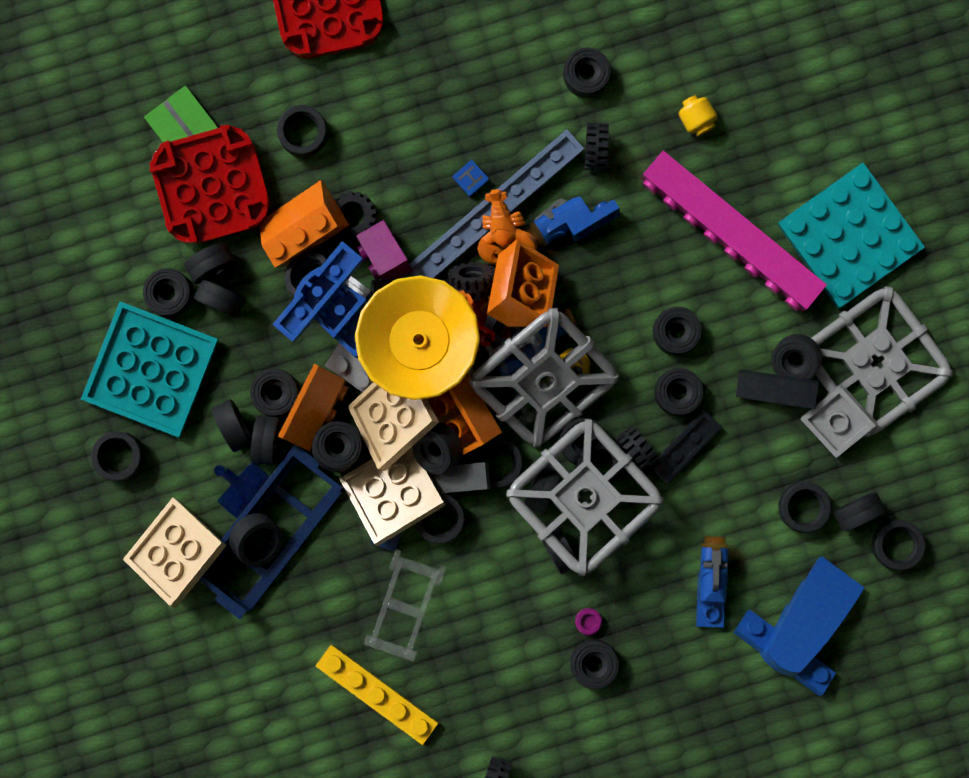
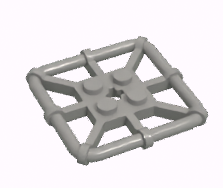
[811,286,953,437]
[469,308,619,447]
[507,419,663,576]

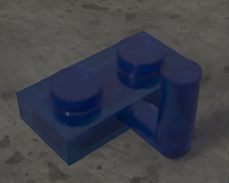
[214,462,270,519]

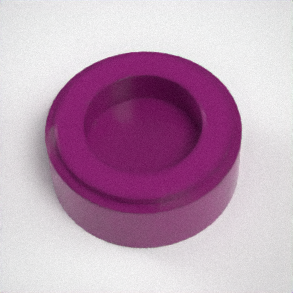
[575,608,602,635]

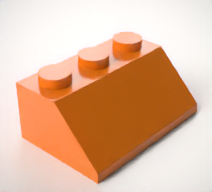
[260,180,349,268]
[487,239,559,327]
[278,364,349,451]
[427,373,502,455]

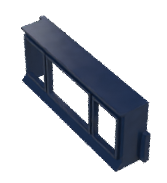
[199,445,345,619]

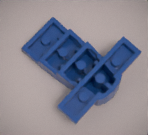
[272,241,368,359]
[733,556,864,696]

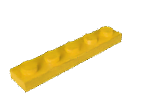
[315,644,438,745]

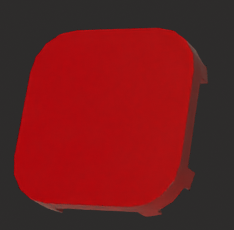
[273,0,383,58]
[149,125,270,245]

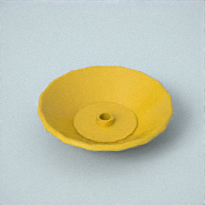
[355,275,480,400]

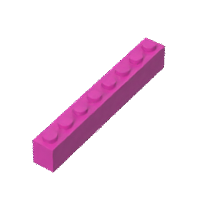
[641,151,827,312]

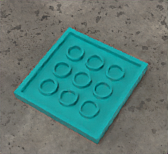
[777,163,925,309]
[81,301,219,438]

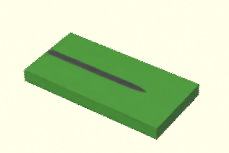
[144,85,218,142]

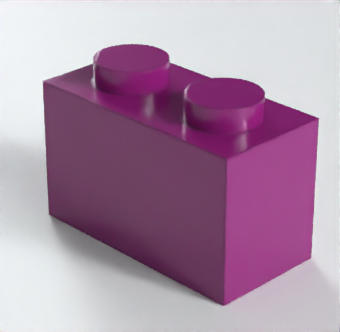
[356,220,413,280]

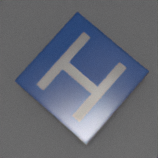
[452,160,489,198]

